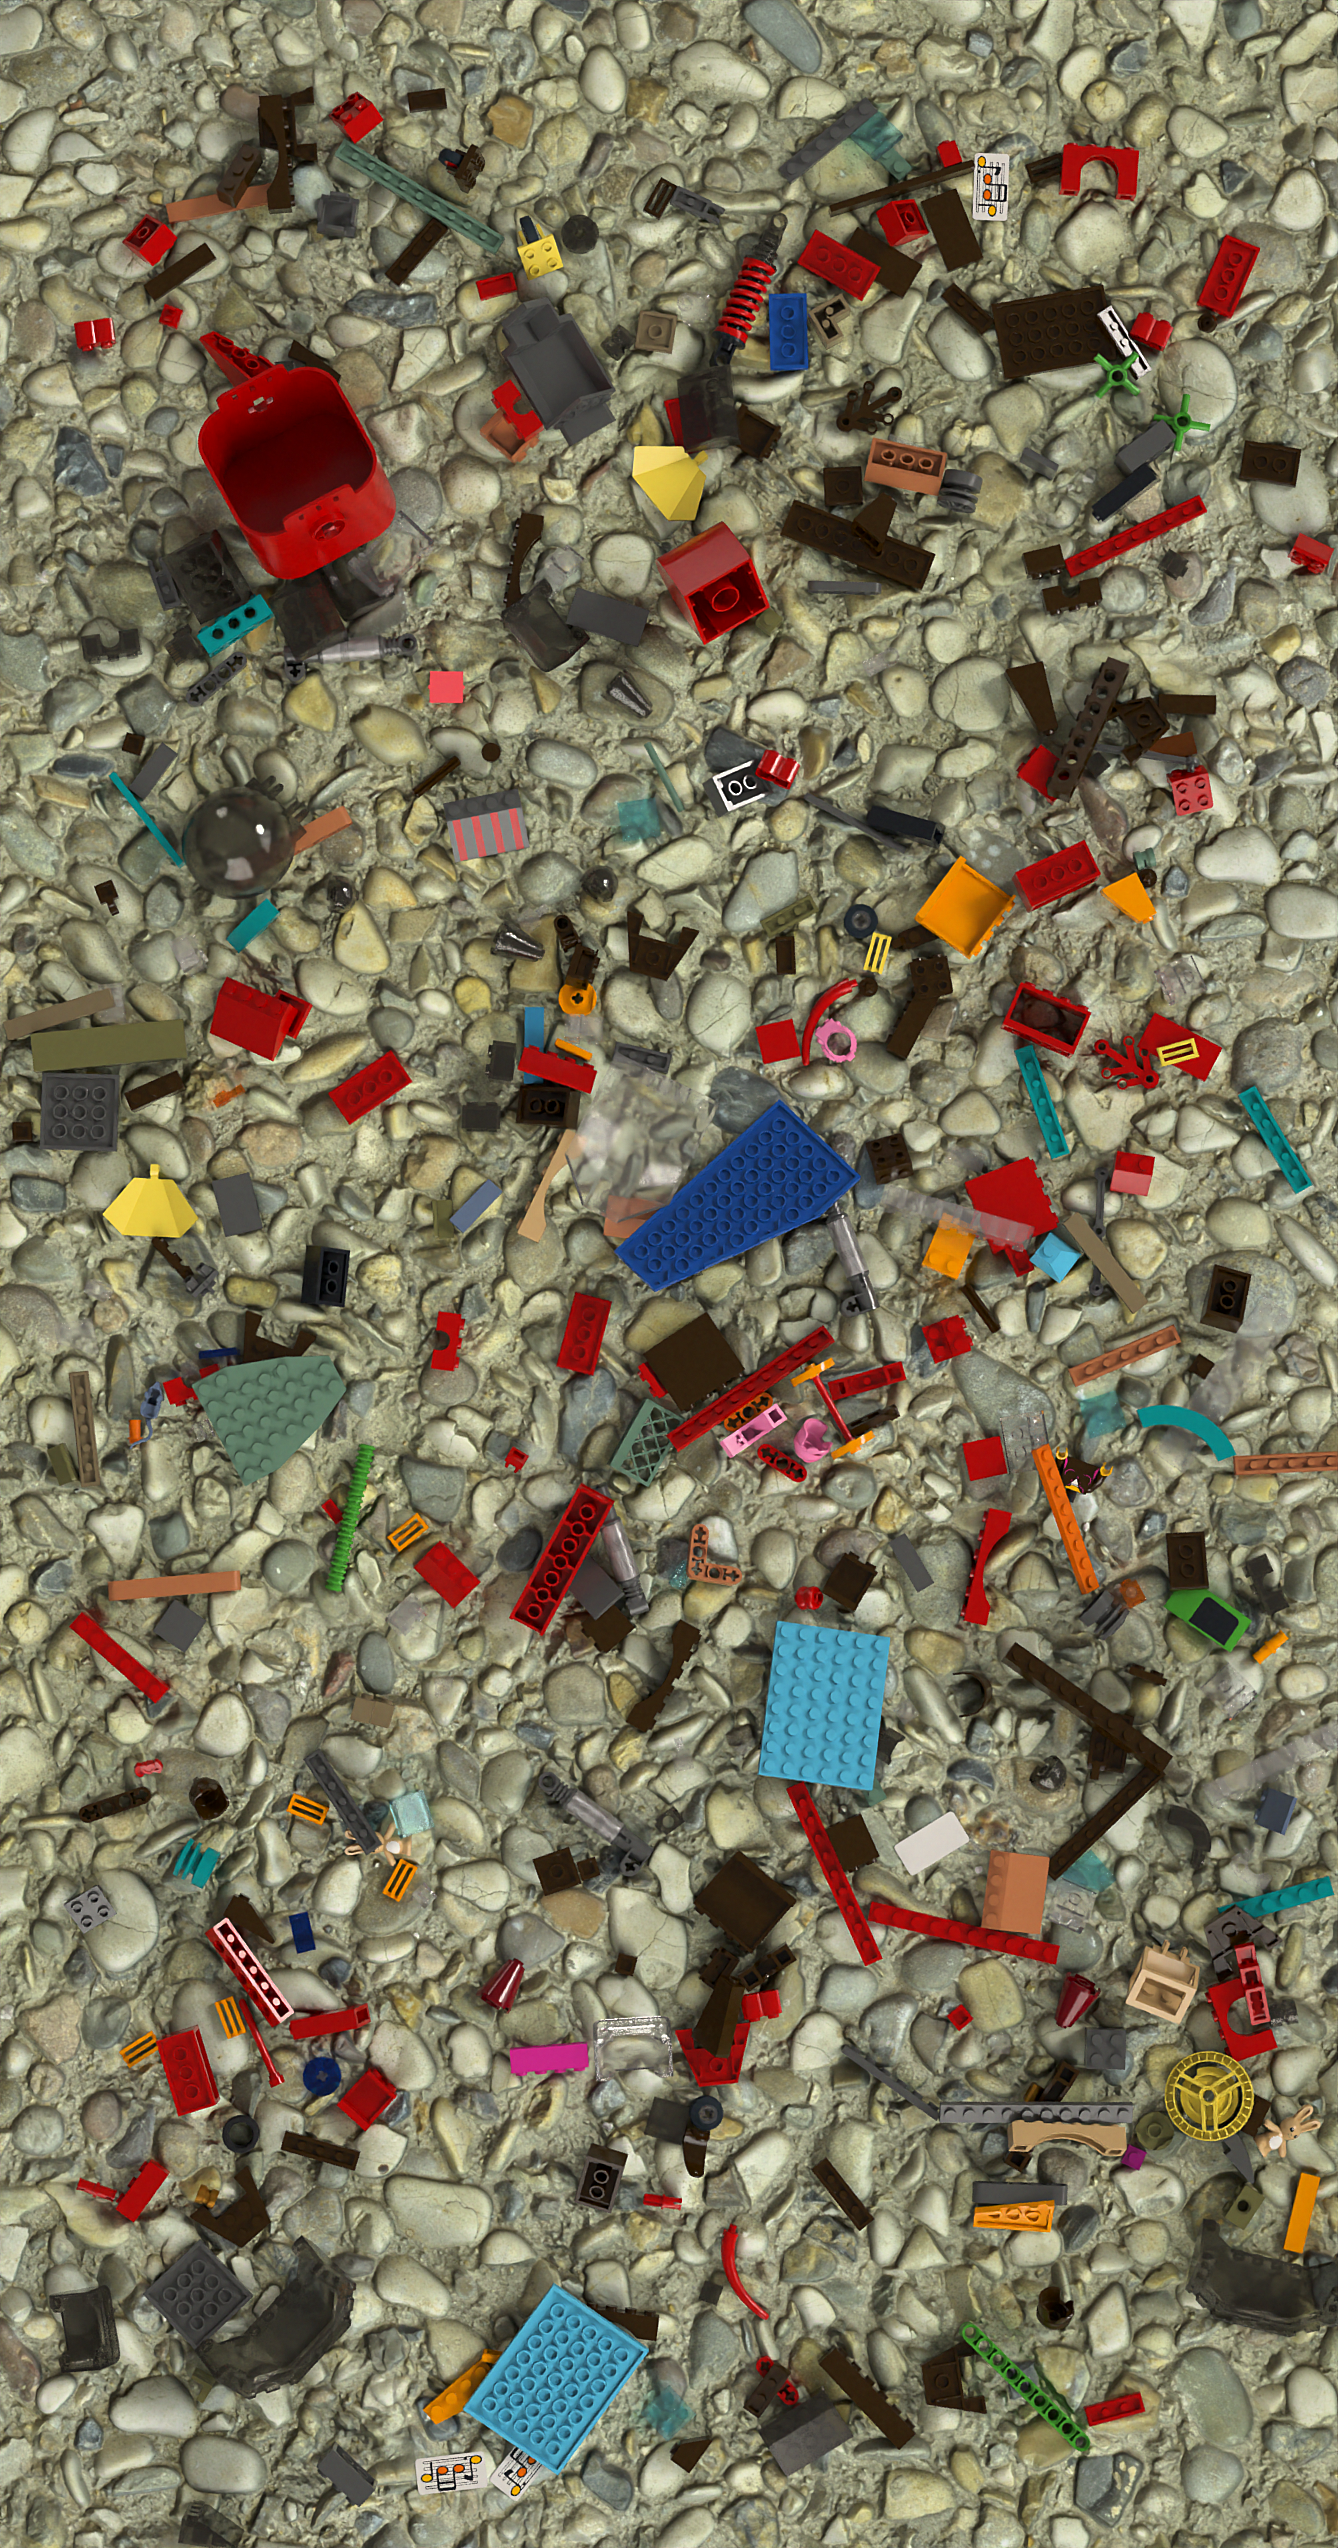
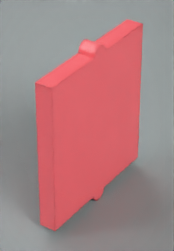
[428,671,465,703]

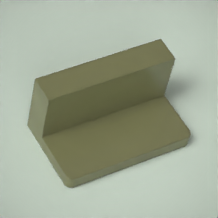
[432,1199,454,1239]
[47,1443,78,1486]
[191,2367,216,2403]

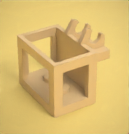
[1125,1940,1200,2024]

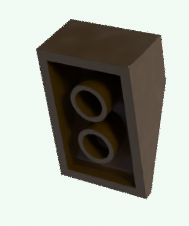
[515,1085,581,1130]
[1200,1264,1252,1333]
[574,2143,628,2214]

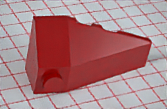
[199,331,275,388]

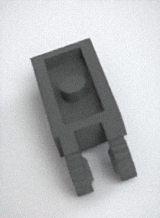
[670,186,725,225]
[147,556,182,611]

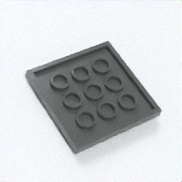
[40,1073,120,1152]
[143,2239,254,2351]

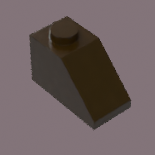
[670,2435,712,2473]

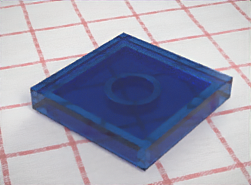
[198,1347,241,1360]

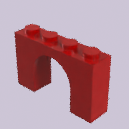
[1059,143,1139,201]
[1204,1975,1278,2062]

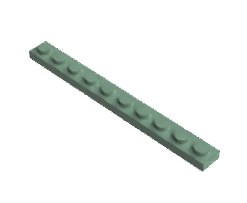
[334,139,505,255]

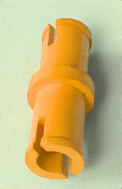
[1252,1630,1289,1664]

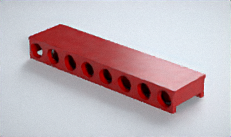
[509,1483,615,1636]

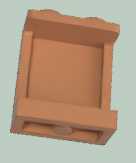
[480,409,540,465]

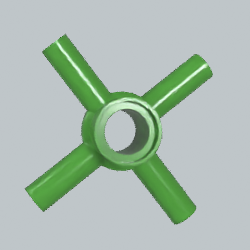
[1094,351,1140,399]
[1153,394,1211,452]

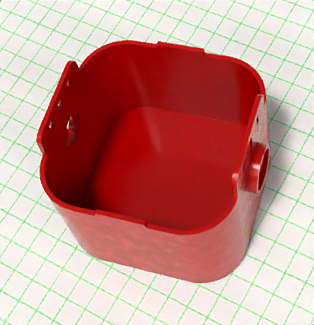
[198,364,396,579]

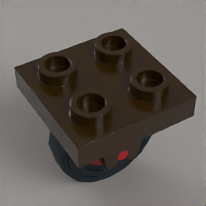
[438,144,485,194]

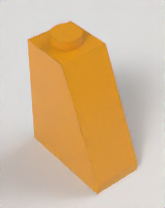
[1100,872,1157,924]

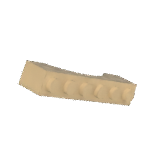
[516,1129,588,1244]
[1007,2120,1127,2156]

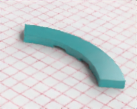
[1136,1405,1236,1461]

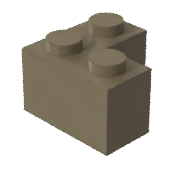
[808,294,851,350]
[350,1693,396,1729]

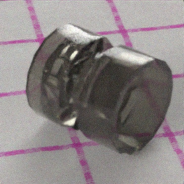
[600,324,636,361]
[1267,1998,1298,2028]

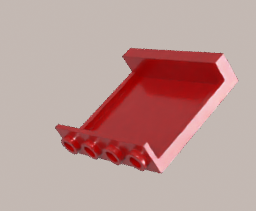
[964,1156,1059,1254]

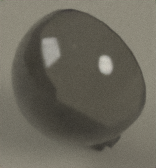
[181,775,309,900]

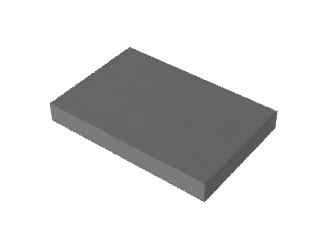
[212,1172,263,1237]
[568,1553,624,1620]

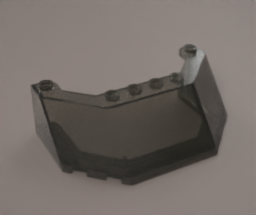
[1185,2218,1338,2337]
[194,2235,356,2400]

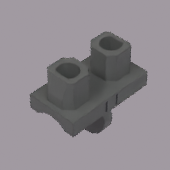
[183,1262,219,1298]

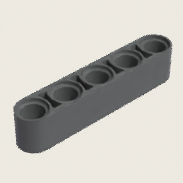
[972,2181,1068,2206]

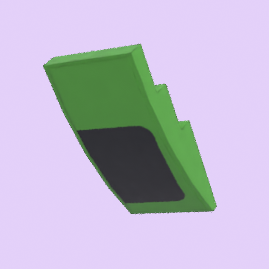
[1164,1589,1252,1653]

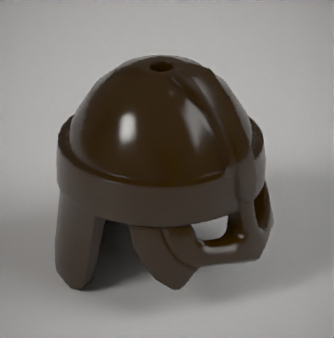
[189,1776,229,1820]
[1036,2286,1075,2330]

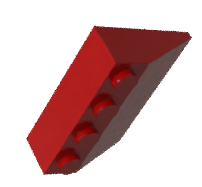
[210,977,298,1061]

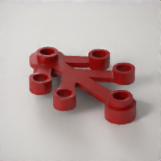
[1094,1036,1159,1090]

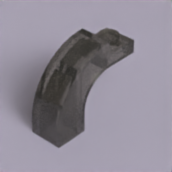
[1167,1804,1211,1870]

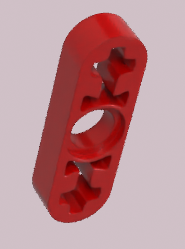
[757,1444,807,1482]
[756,2356,799,2405]

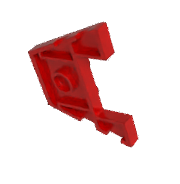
[675,2022,750,2087]

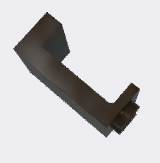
[723,403,783,463]
[821,1551,878,1612]
[825,1813,880,1873]

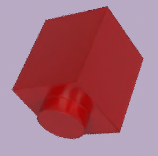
[936,140,962,169]

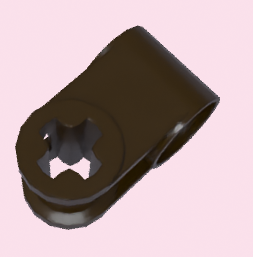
[554,915,582,953]

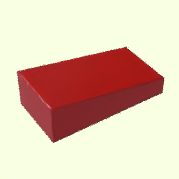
[321,1498,343,1524]

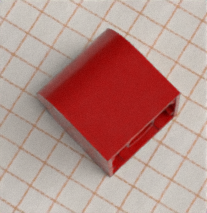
[655,521,770,645]

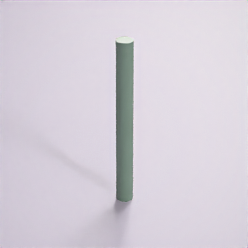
[644,742,685,813]

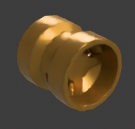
[195,2184,220,2209]

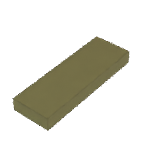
[760,894,819,939]

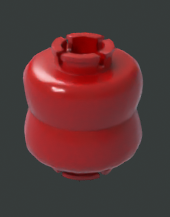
[794,1586,824,1610]

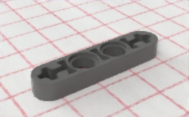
[807,581,882,595]
[186,652,247,707]

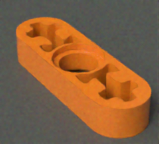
[724,1393,773,1432]

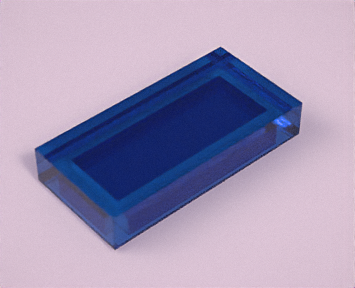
[289,1911,316,1954]

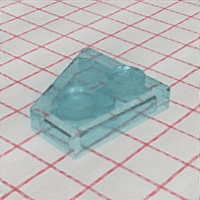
[1063,1850,1117,1892]

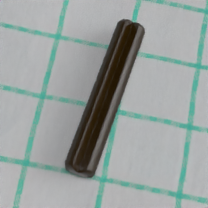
[412,756,461,798]
[961,1283,1001,1334]

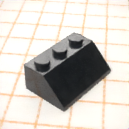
[300,1246,350,1308]

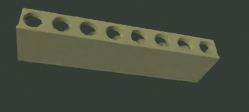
[30,1019,188,1074]

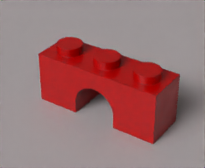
[491,379,544,443]
[431,1311,465,1372]
[163,1363,220,1407]

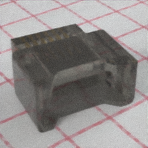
[164,624,207,667]
[876,1726,905,1765]

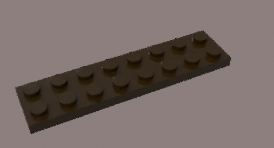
[780,499,936,591]

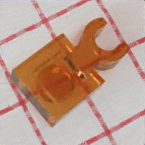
[213,1084,246,1109]

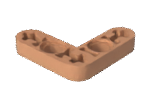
[686,1524,742,1586]

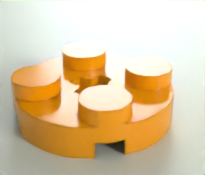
[558,984,597,1018]

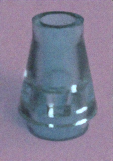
[668,1560,688,1590]

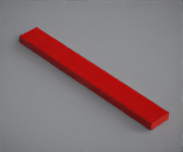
[1064,495,1207,578]

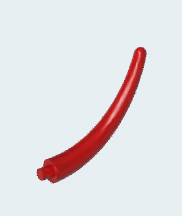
[802,977,858,1066]
[721,2224,769,2320]

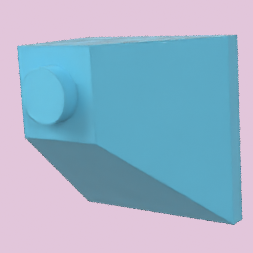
[1029,1231,1081,1283]

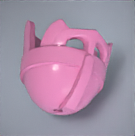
[794,1418,833,1463]

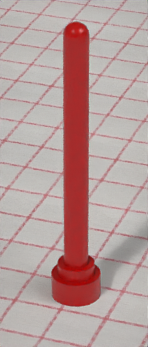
[238,1999,285,2088]

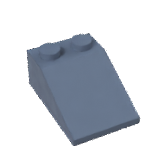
[1253,1787,1298,1835]

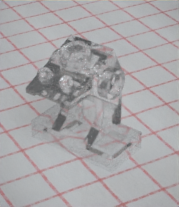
[1229,1847,1273,1894]

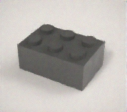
[1114,419,1176,478]
[317,2441,377,2507]

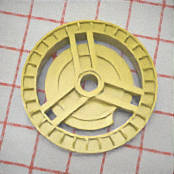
[1165,2051,1254,2141]

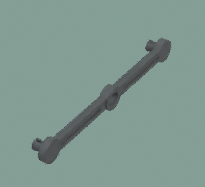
[1075,743,1200,772]
[1089,1167,1109,1296]

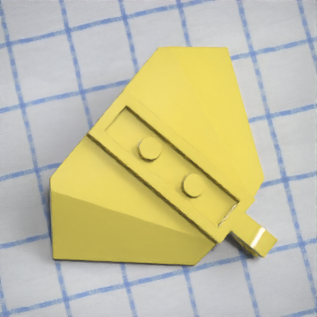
[632,446,708,521]
[103,1164,199,1238]

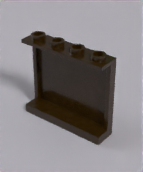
[643,1312,745,1413]
[693,1849,797,1954]

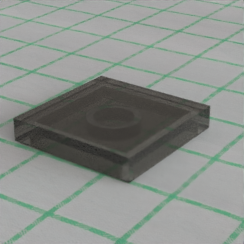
[644,2096,690,2145]

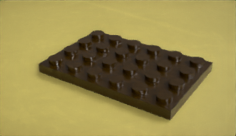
[991,285,1117,380]

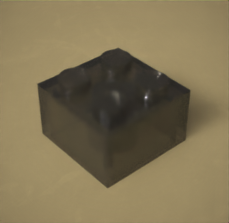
[485,1040,517,1085]
[462,1102,502,1132]

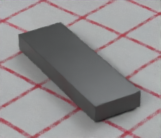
[129,742,178,800]
[612,1041,672,1074]
[888,1533,934,1593]

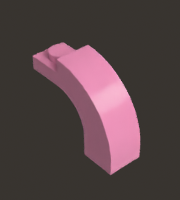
[720,1403,787,1458]

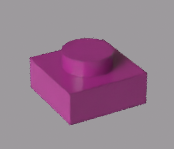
[1120,2144,1147,2171]

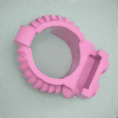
[814,1018,857,1063]

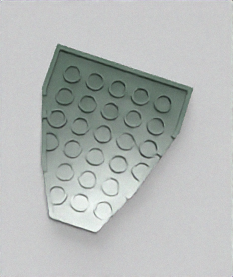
[191,1355,347,1486]

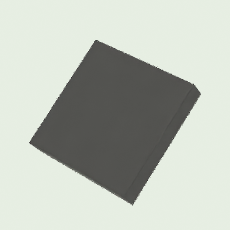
[1019,447,1059,480]
[153,1599,207,1653]

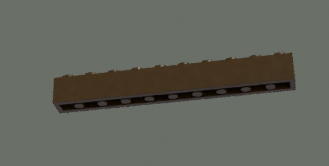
[1001,1642,1173,1775]

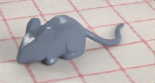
[130,1382,164,1449]

